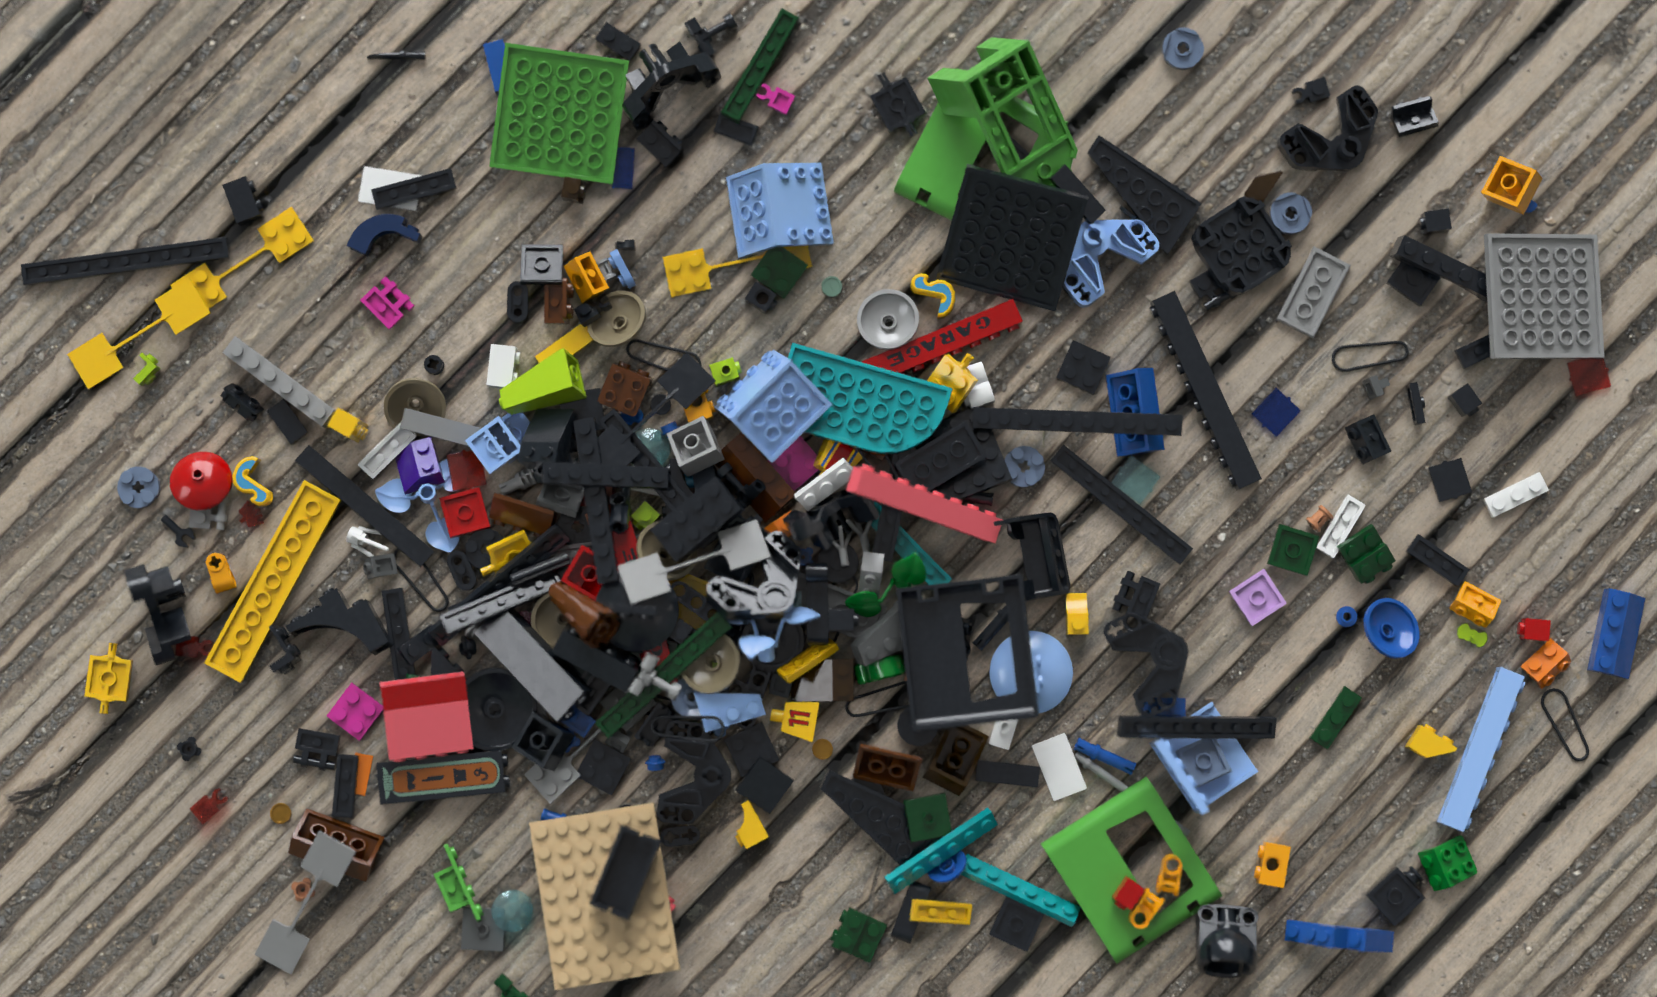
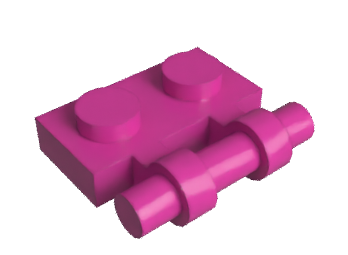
[360,276,415,330]

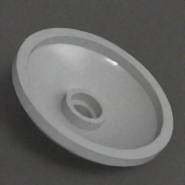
[857,289,919,350]

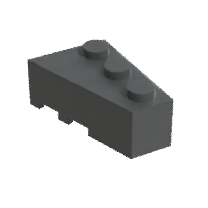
[850,601,903,666]

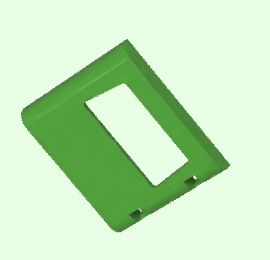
[894,68,1068,221]
[1040,776,1223,964]

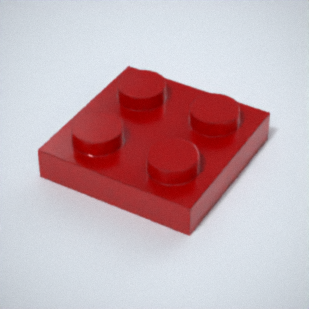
[439,487,491,539]

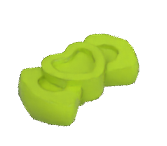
[1457,623,1488,648]

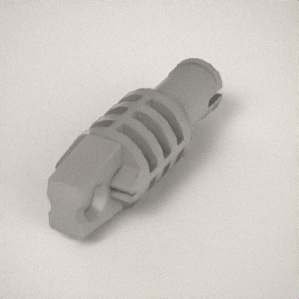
[499,468,537,496]

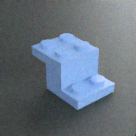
[465,412,530,475]

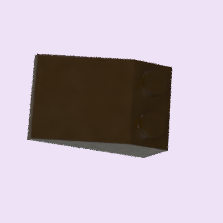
[791,659,853,702]
[922,725,989,796]

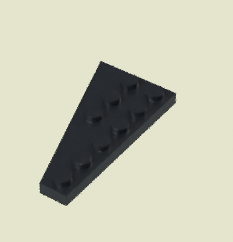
[1087,135,1202,255]
[819,769,933,866]

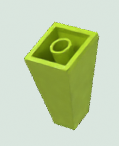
[499,348,587,415]

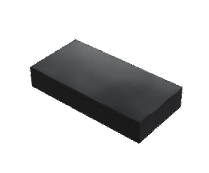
[713,112,759,147]
[267,399,309,445]

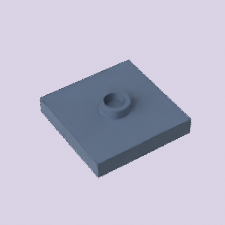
[1175,738,1232,789]

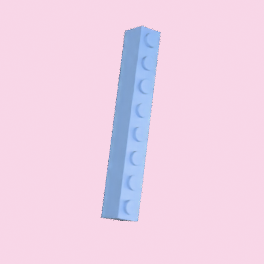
[1437,667,1525,832]

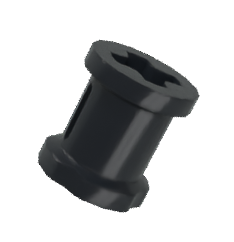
[424,355,445,375]

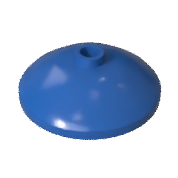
[1364,598,1420,659]

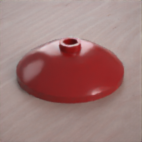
[170,452,233,511]

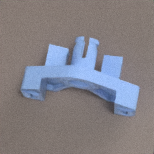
[1063,220,1159,308]

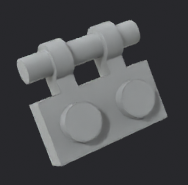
[189,497,229,530]

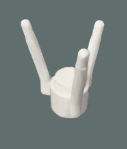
[346,526,389,557]

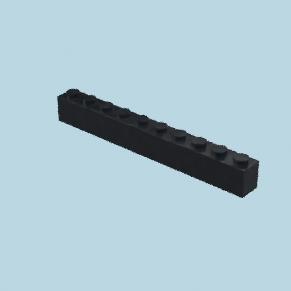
[1149,291,1262,490]

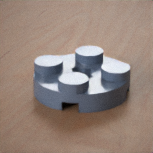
[1162,28,1204,70]
[1270,192,1312,234]
[1004,446,1045,488]
[117,467,160,508]

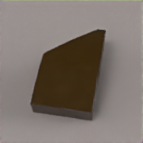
[1244,170,1283,202]

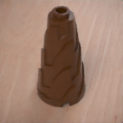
[548,582,619,648]

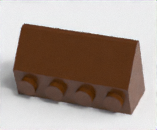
[715,432,795,523]
[288,808,385,882]

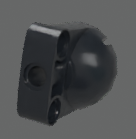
[1195,905,1259,978]

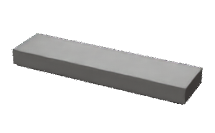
[400,408,481,446]

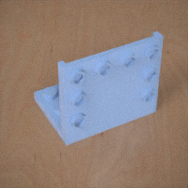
[726,163,834,258]
[715,349,832,463]
[1149,702,1258,815]

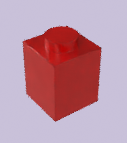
[1517,618,1551,642]
[1112,876,1145,910]

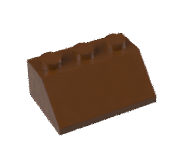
[489,492,558,538]
[852,744,922,792]

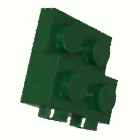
[1336,524,1396,584]
[830,907,887,963]

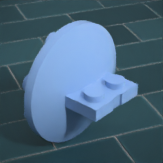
[989,631,1073,713]

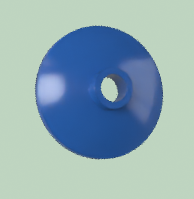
[928,850,967,883]

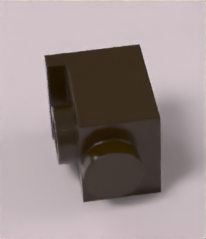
[561,176,587,204]

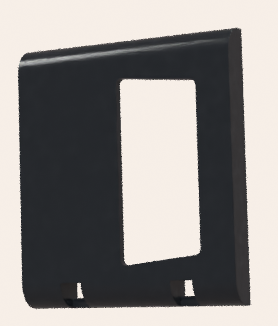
[896,574,1039,731]

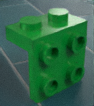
[1418,835,1477,892]

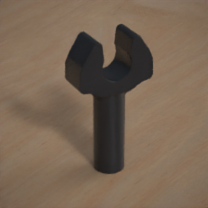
[161,515,196,548]

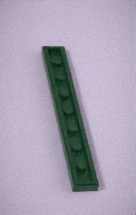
[595,612,732,739]

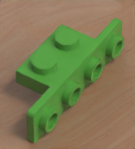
[434,844,484,923]

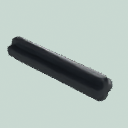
[510,553,570,586]

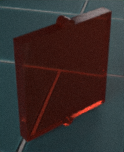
[1567,358,1611,396]
[446,450,487,491]

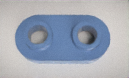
[608,249,636,289]

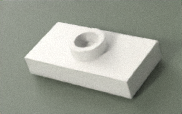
[989,720,1018,750]

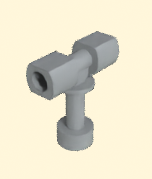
[628,652,683,701]

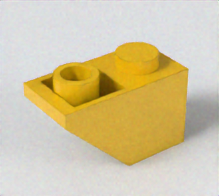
[1405,724,1457,758]

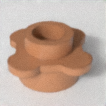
[291,878,315,902]

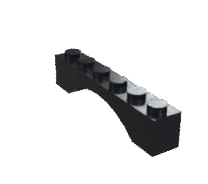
[1389,235,1487,303]

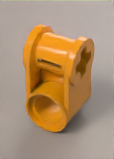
[206,553,237,594]
[1156,854,1182,896]
[1128,887,1165,929]

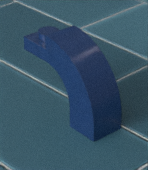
[346,214,423,257]

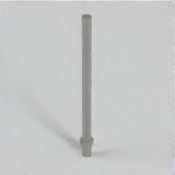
[1074,751,1190,837]

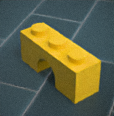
[327,407,369,443]

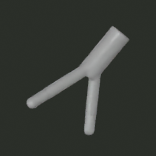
[846,519,872,552]
[832,526,853,567]

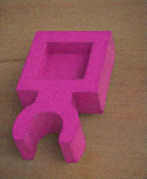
[756,84,795,115]

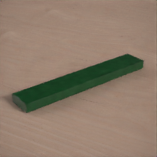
[721,8,799,124]

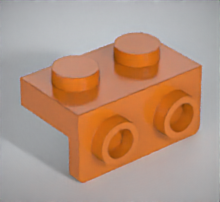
[1521,638,1571,689]

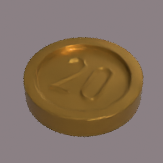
[812,739,833,760]
[270,803,291,824]

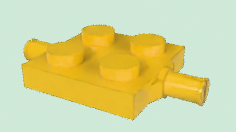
[927,353,978,413]
[480,529,532,577]
[84,643,133,714]

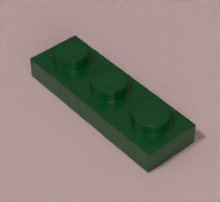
[1309,686,1362,750]

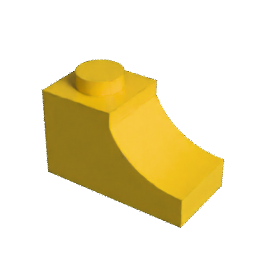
[1065,593,1089,635]
[735,800,769,849]

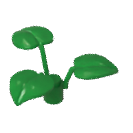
[845,552,926,617]

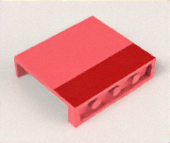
[379,672,473,762]

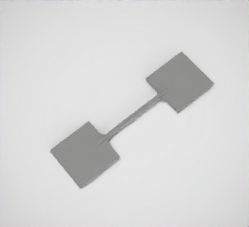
[618,519,771,605]
[524,681,657,804]
[254,831,356,974]

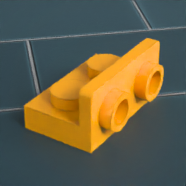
[1449,581,1501,628]

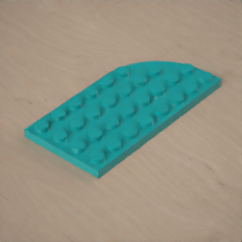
[788,343,952,454]

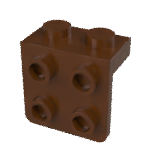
[544,278,574,324]
[598,361,653,416]

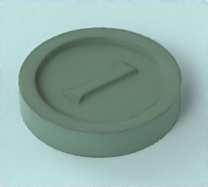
[822,276,842,297]

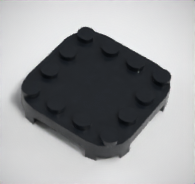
[1191,196,1292,296]

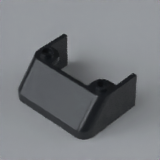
[994,512,1070,602]

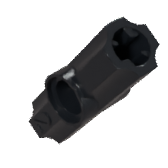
[609,487,632,534]

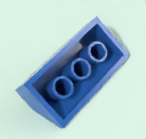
[1106,368,1165,457]
[1587,588,1646,679]

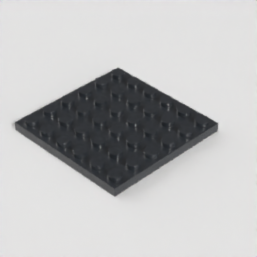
[936,164,1089,312]

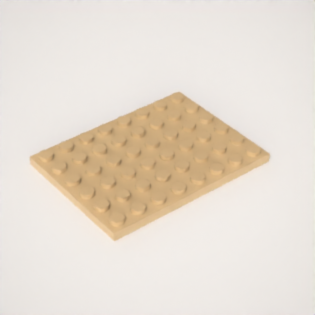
[529,803,680,990]

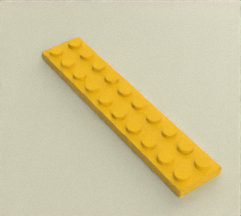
[204,480,341,683]

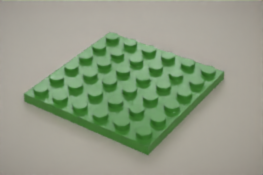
[489,43,629,184]

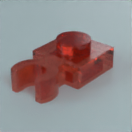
[175,636,214,657]
[189,788,229,824]

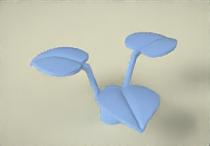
[375,457,467,553]
[727,607,821,662]

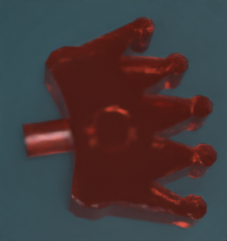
[238,500,264,528]

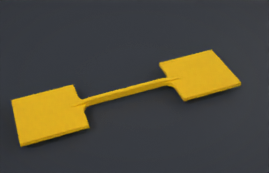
[170,206,314,309]
[663,246,812,297]
[67,278,211,389]

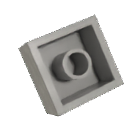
[667,416,724,477]

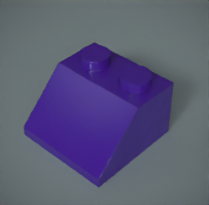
[395,436,445,495]

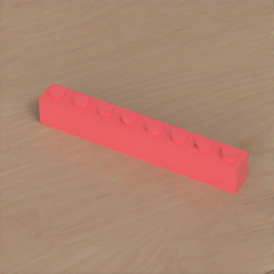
[846,465,1002,544]

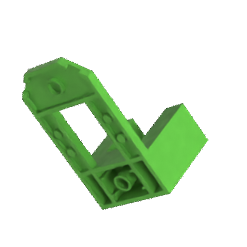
[927,37,1078,188]

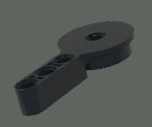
[737,617,804,729]

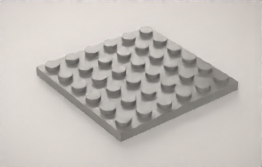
[1484,233,1604,359]

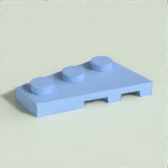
[693,691,766,732]

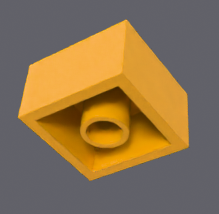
[1481,156,1543,215]

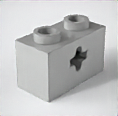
[858,552,884,598]

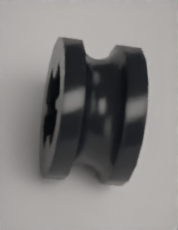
[1403,866,1423,887]

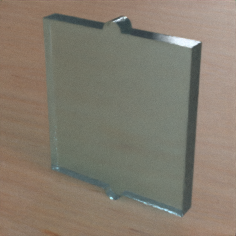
[1111,456,1160,504]

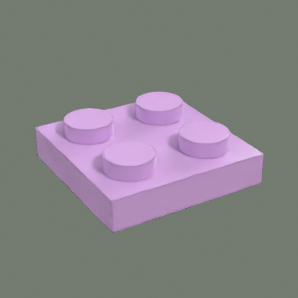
[1228,569,1287,626]

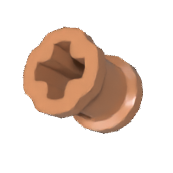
[1306,505,1334,532]

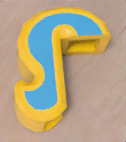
[910,274,955,319]
[232,456,273,507]

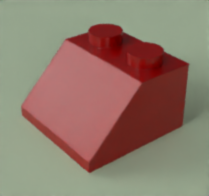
[560,545,603,601]

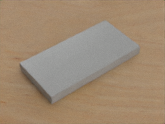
[1276,246,1351,339]

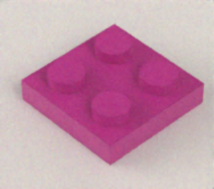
[767,436,818,491]
[327,683,383,741]

